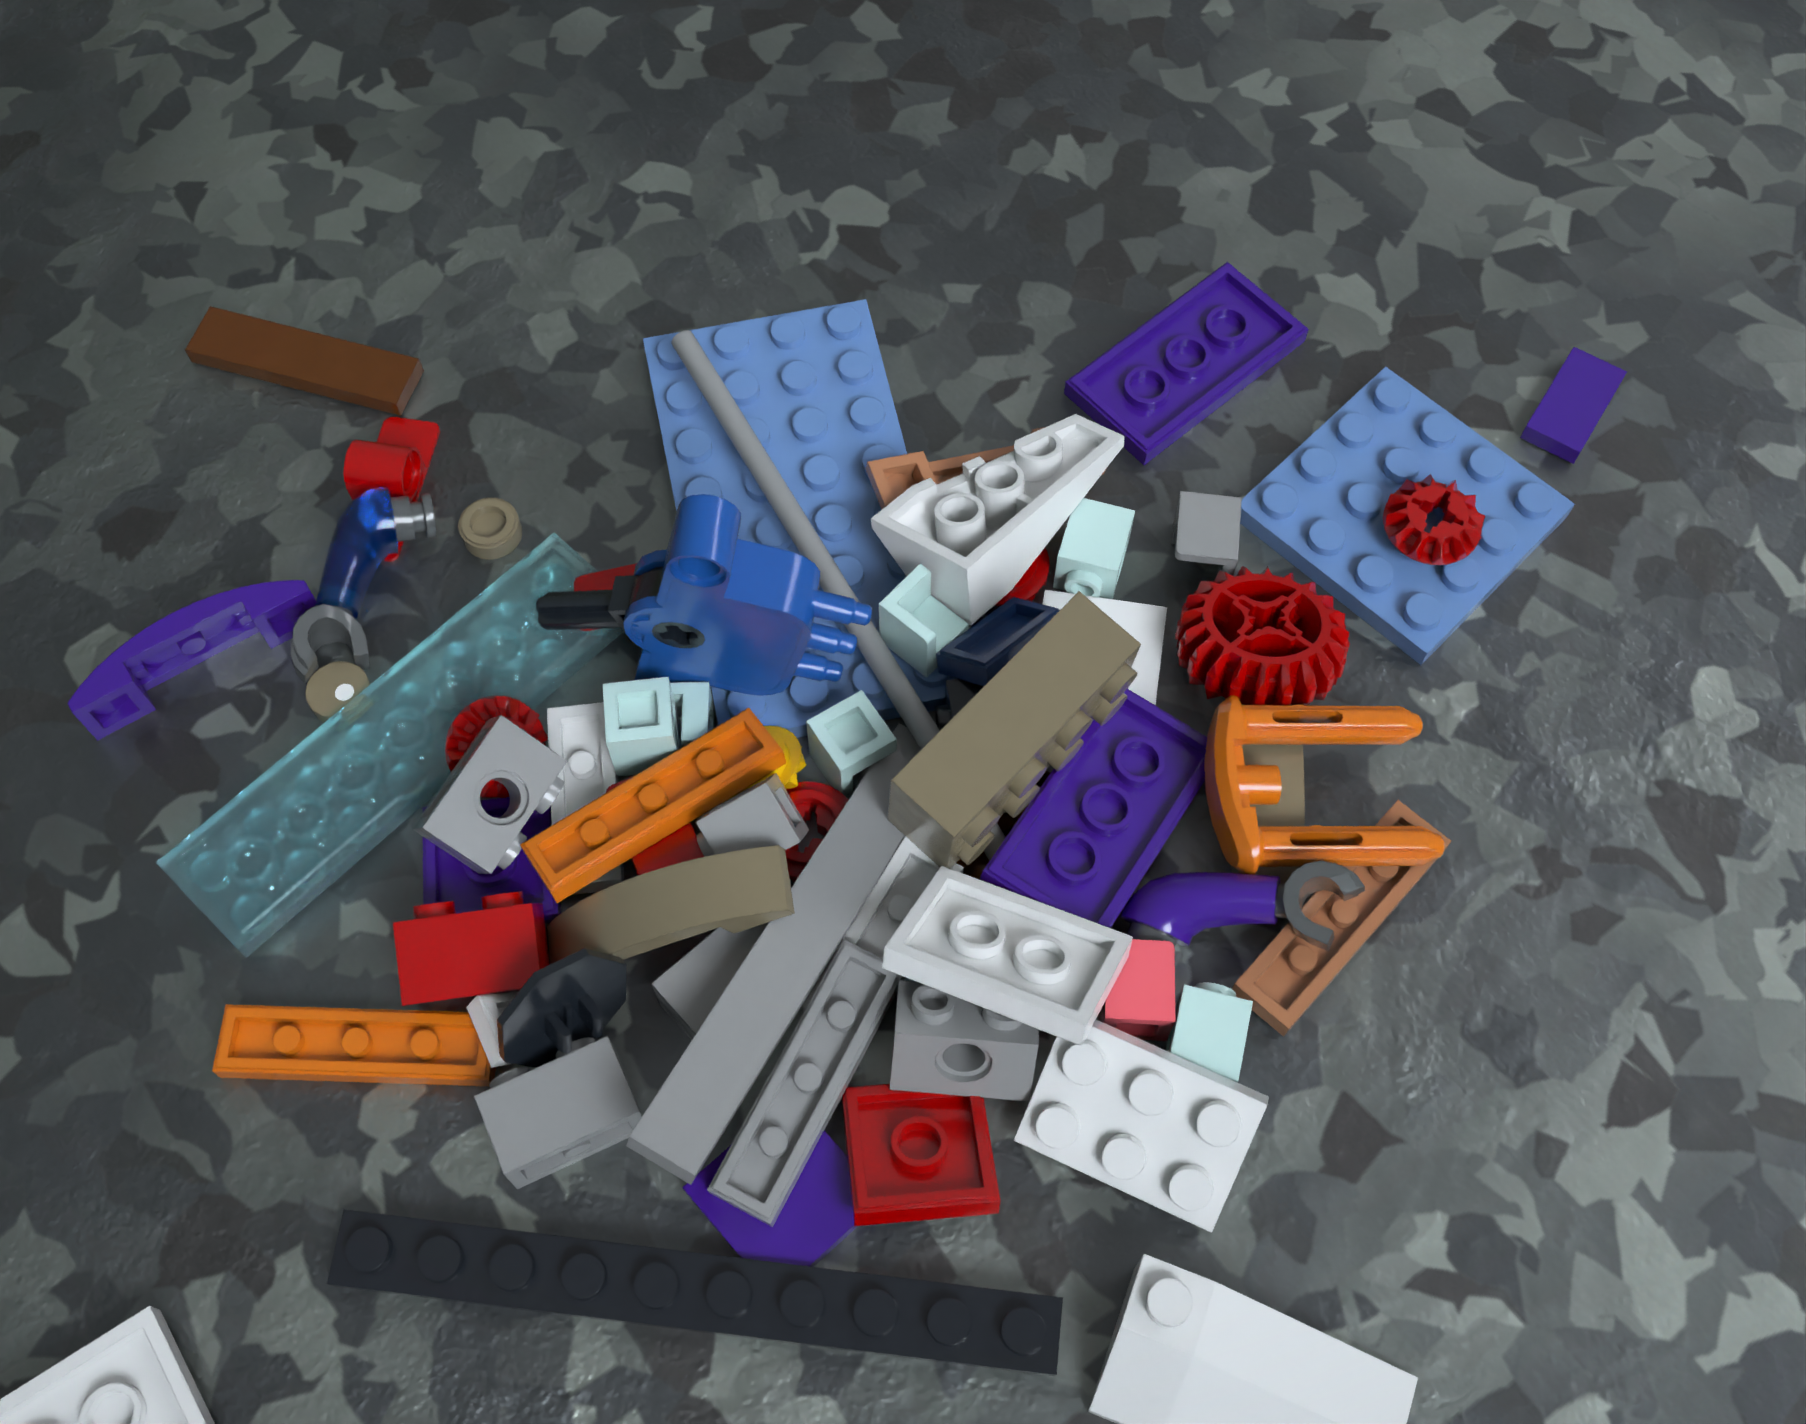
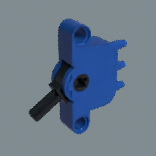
[536,494,872,696]

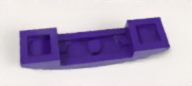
[67,580,319,741]

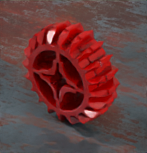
[1175,566,1350,705]

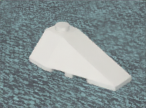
[871,414,1124,625]
[1088,1254,1418,1424]

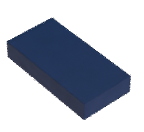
[936,597,1060,686]

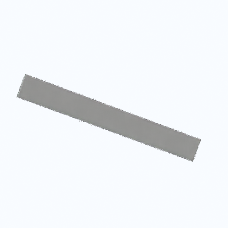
[626,723,921,1185]

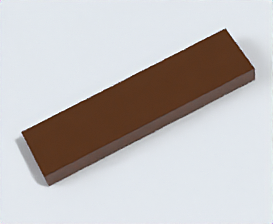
[185,306,424,416]

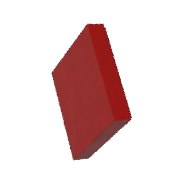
[842,1084,1000,1226]

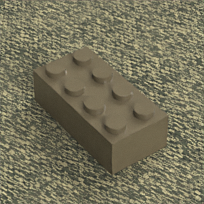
[888,591,1141,869]

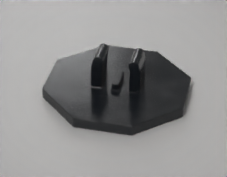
[497,948,627,1068]

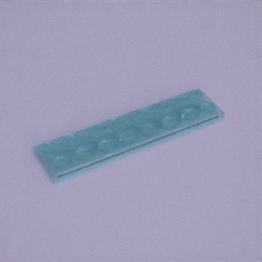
[156,533,624,958]

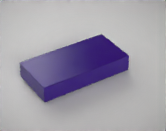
[1520,347,1627,464]

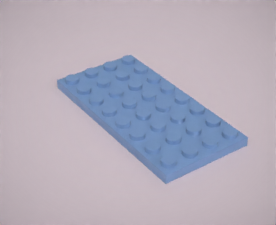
[643,299,957,738]

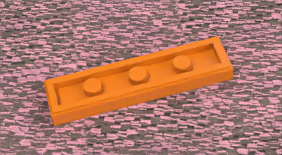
[520,708,786,903]
[212,1004,496,1087]

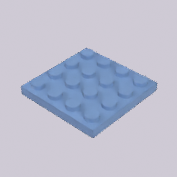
[1240,366,1575,665]

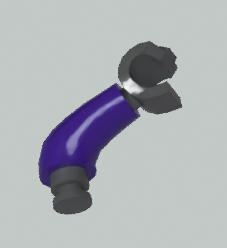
[1121,861,1365,951]

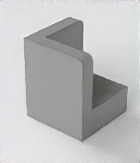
[1171,491,1242,576]

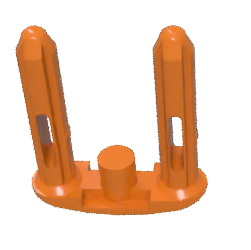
[1204,695,1445,875]

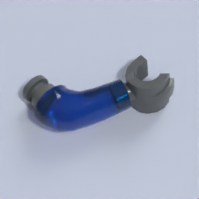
[290,487,437,684]

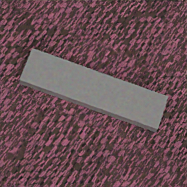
[707,940,905,1228]

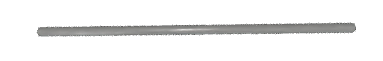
[671,330,1006,861]

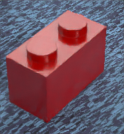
[393,891,550,1006]

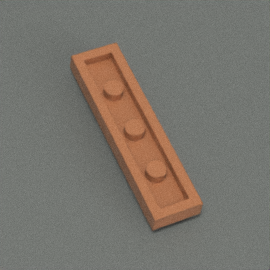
[1232,800,1451,1037]

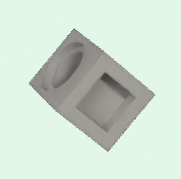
[696,773,809,857]

